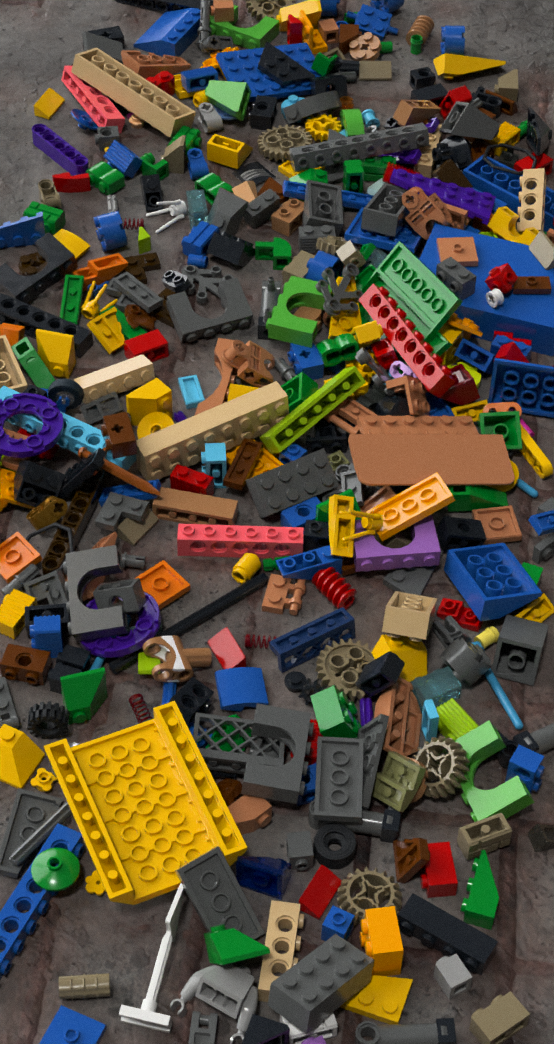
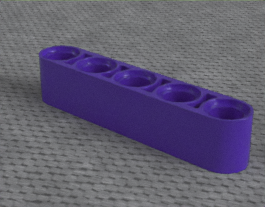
[32,124,89,176]

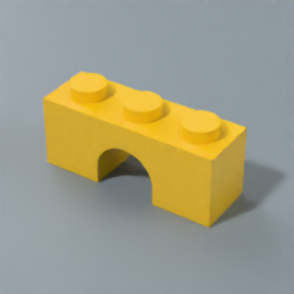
[487,206,539,245]

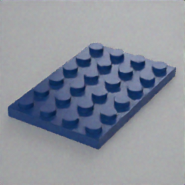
[216,42,330,102]

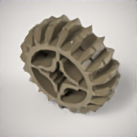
[412,736,470,799]
[337,866,402,926]

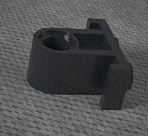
[470,87,502,119]
[306,417,347,455]

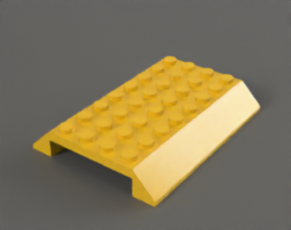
[44,701,247,905]

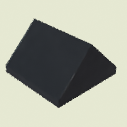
[242,1014,290,1044]

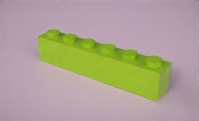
[259,366,366,454]

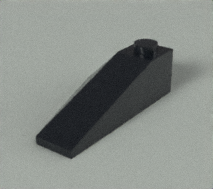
[526,108,552,156]

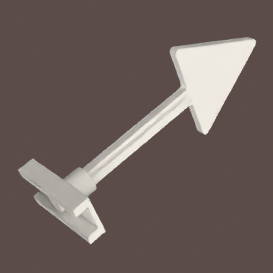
[119,883,185,1033]

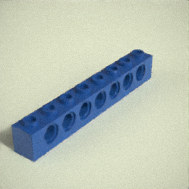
[0,823,85,979]

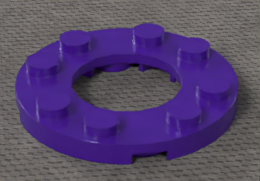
[0,393,64,459]
[79,592,161,658]

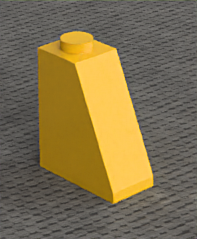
[276,0,322,32]

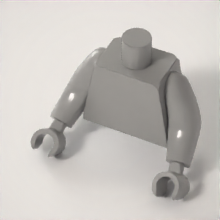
[170,963,258,1044]

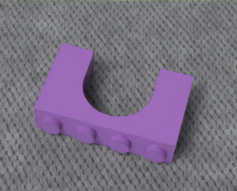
[353,514,441,572]

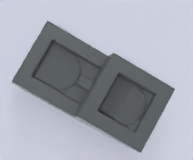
[80,391,123,424]

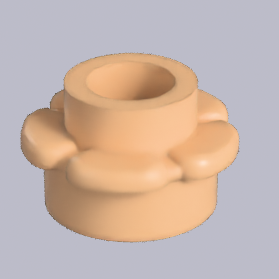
[129,114,145,129]

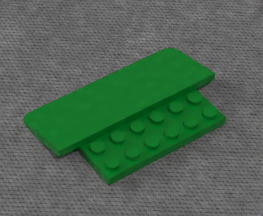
[354,241,463,374]

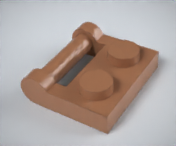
[324,397,377,434]

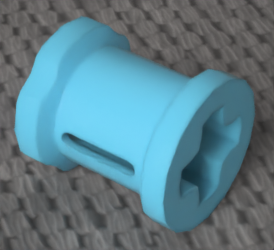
[361,109,380,128]

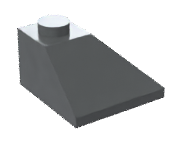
[207,187,249,235]

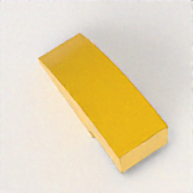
[328,494,355,558]

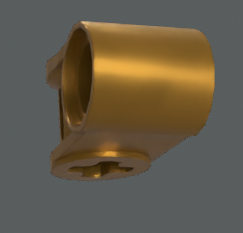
[26,496,68,534]

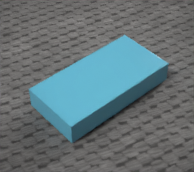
[178,375,205,409]
[421,699,439,742]

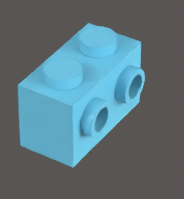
[201,443,226,488]

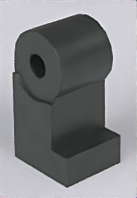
[356,383,388,412]

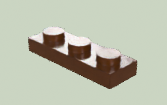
[223,438,263,491]

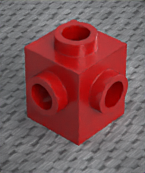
[485,263,518,294]

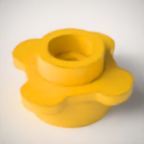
[30,768,57,792]

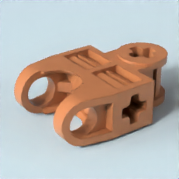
[402,187,452,240]
[221,340,275,388]

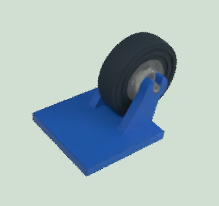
[41,379,84,414]

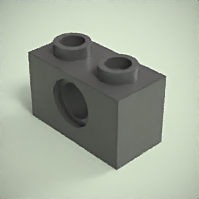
[93,578,146,614]

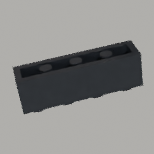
[397,893,498,976]

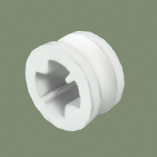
[486,288,504,308]

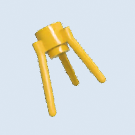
[80,281,118,320]
[339,510,383,542]

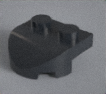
[438,135,474,169]

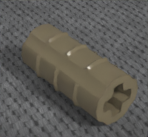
[59,973,110,1000]

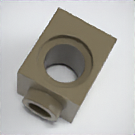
[336,240,366,268]

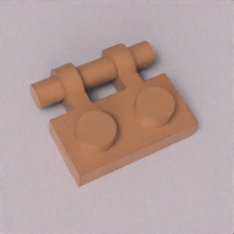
[262,574,306,615]

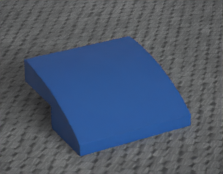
[215,667,268,712]

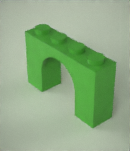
[209,5,279,49]
[266,276,334,348]
[445,720,535,822]

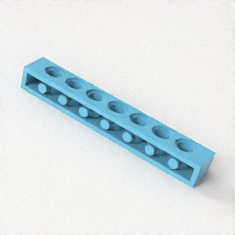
[0,386,136,470]

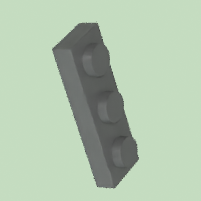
[113,272,163,313]

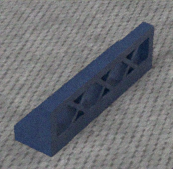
[269,607,356,673]

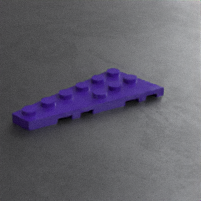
[390,169,496,225]

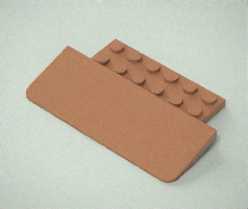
[348,415,515,486]

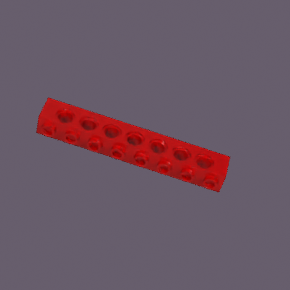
[359,283,456,398]

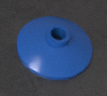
[71,109,98,130]

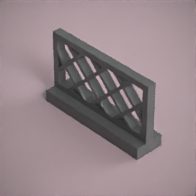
[193,713,285,774]

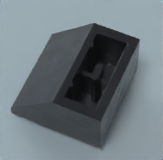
[207,231,255,267]
[14,460,65,507]

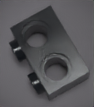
[169,677,214,726]

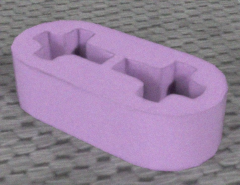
[389,361,418,379]

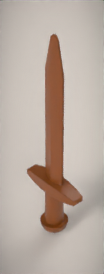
[78,447,160,495]

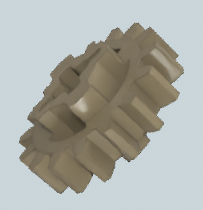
[316,235,348,257]

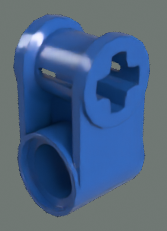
[187,148,209,180]

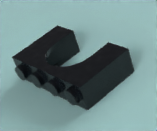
[0,233,78,304]

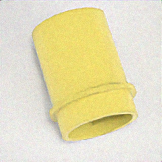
[474,626,500,649]

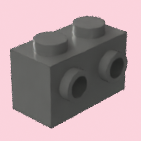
[436,257,477,300]

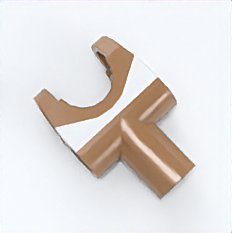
[142,635,212,682]

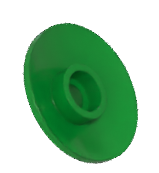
[31,848,80,891]

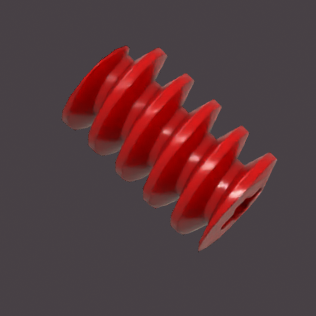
[312,567,357,610]

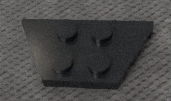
[257,42,315,87]

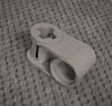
[198,102,223,133]

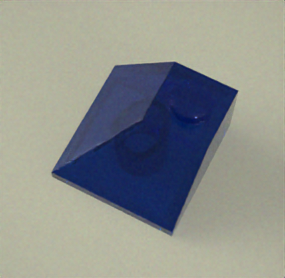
[236,856,292,900]

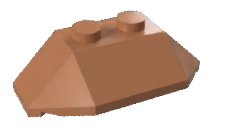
[374,677,422,756]

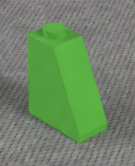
[205,80,251,121]

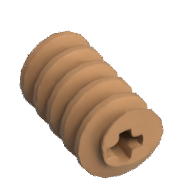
[406,15,435,46]

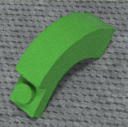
[340,109,365,137]

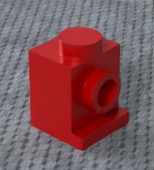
[371,338,398,370]

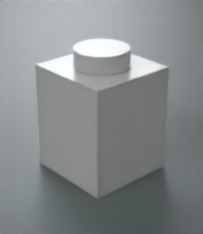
[433,953,473,1000]

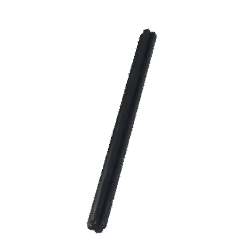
[109,573,269,674]

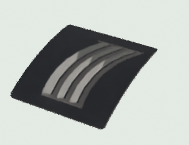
[232,161,276,185]

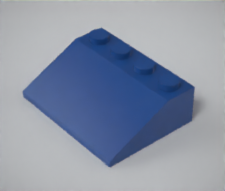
[133,8,200,57]
[488,358,554,418]
[444,543,542,621]

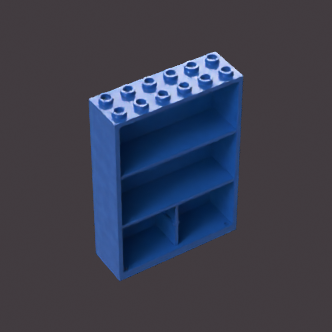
[419,224,554,357]

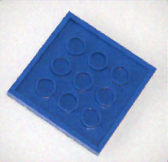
[344,207,423,254]

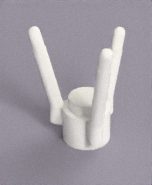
[146,199,187,234]

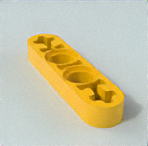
[519,423,553,479]

